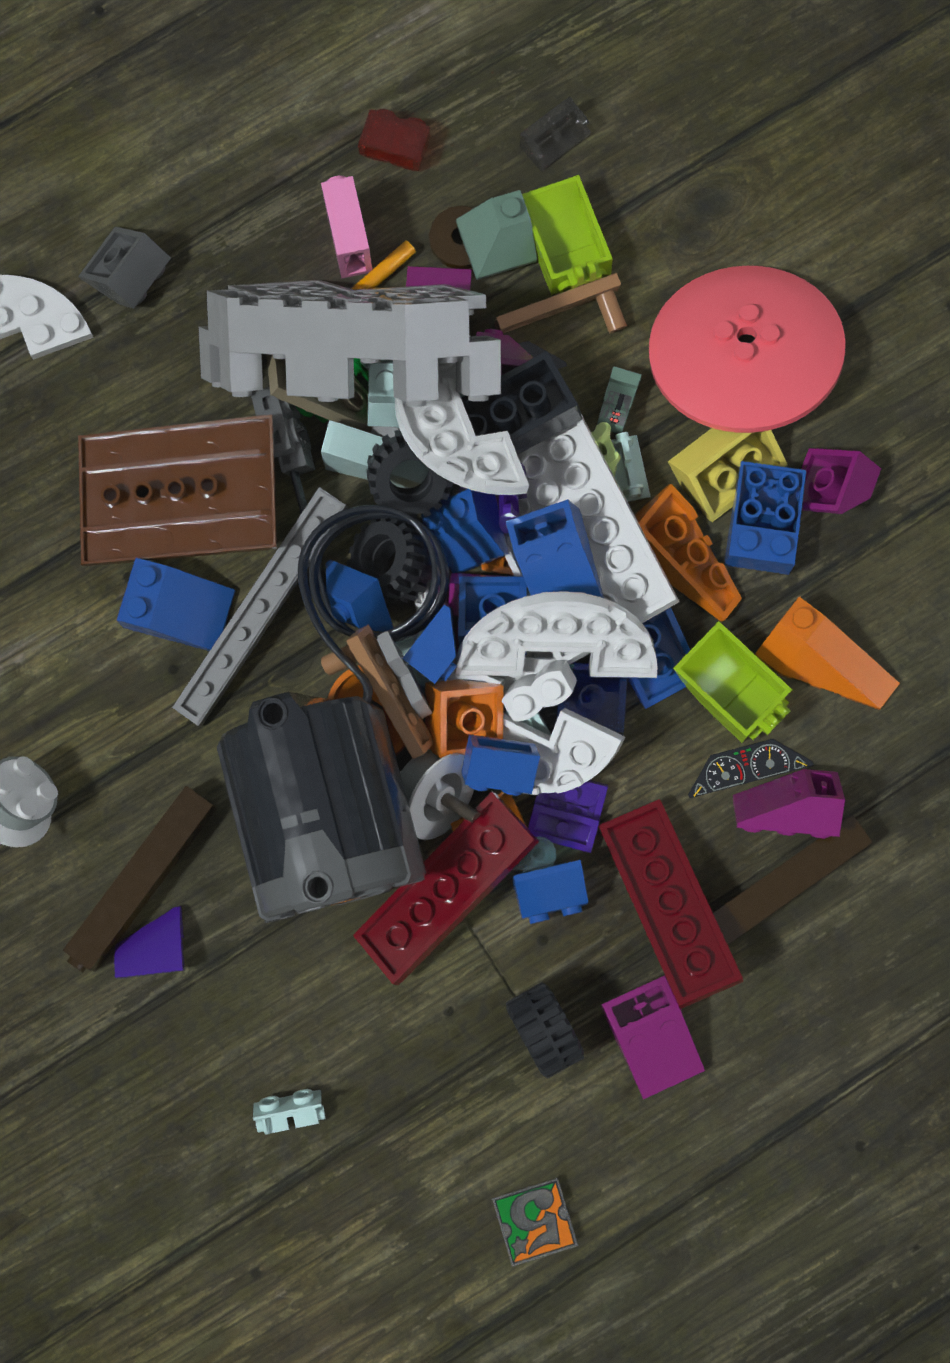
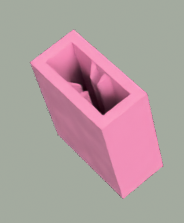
[321,176,372,278]

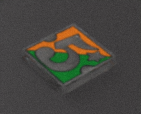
[492,1178,578,1267]

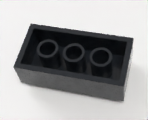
[461,351,582,455]

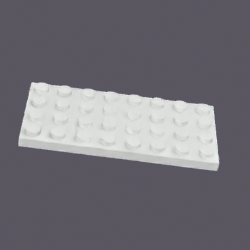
[495,414,680,665]

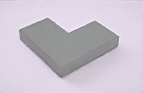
[377,631,432,719]

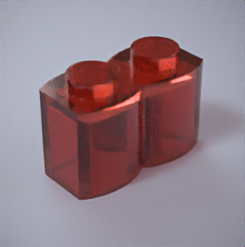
[358,109,430,171]

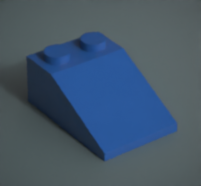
[117,558,236,651]
[627,607,690,709]

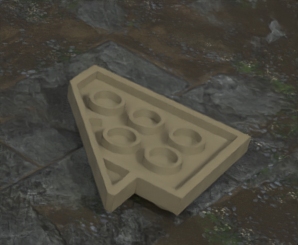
[266,354,373,434]

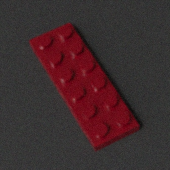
[353,792,539,986]
[598,799,744,1009]

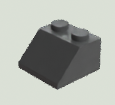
[78,226,171,309]

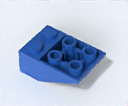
[724,461,806,575]
[506,499,604,598]

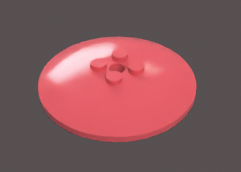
[649,266,846,433]

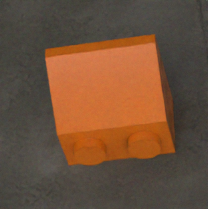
[425,679,504,758]

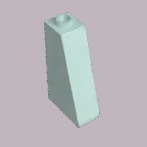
[321,420,429,488]

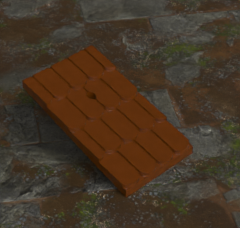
[78,414,277,566]

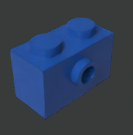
[461,734,540,796]

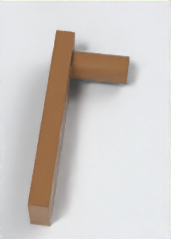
[494,273,627,333]
[321,624,433,759]

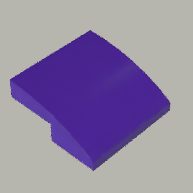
[528,780,608,853]

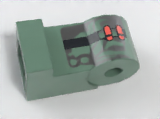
[597,366,641,434]

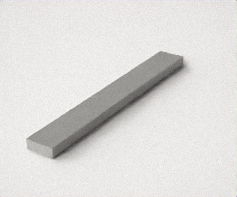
[172,487,348,727]

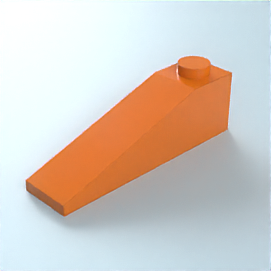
[635,484,742,622]
[755,597,900,710]

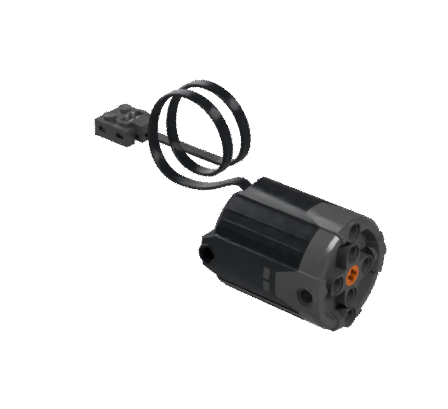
[217,387,449,923]

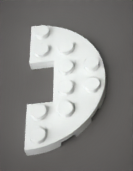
[0,275,94,360]
[395,335,529,495]
[455,592,658,678]
[438,658,625,795]

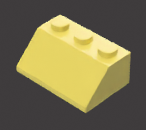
[668,428,788,523]

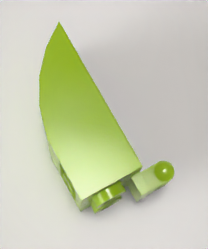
[522,175,613,295]
[673,621,792,743]

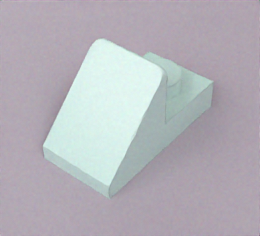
[367,360,399,427]

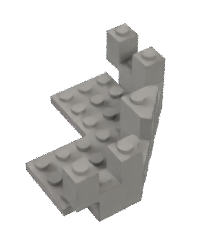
[199,280,501,407]

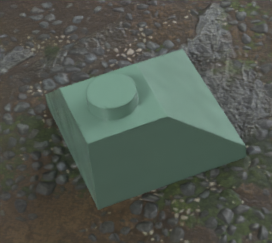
[456,190,537,280]

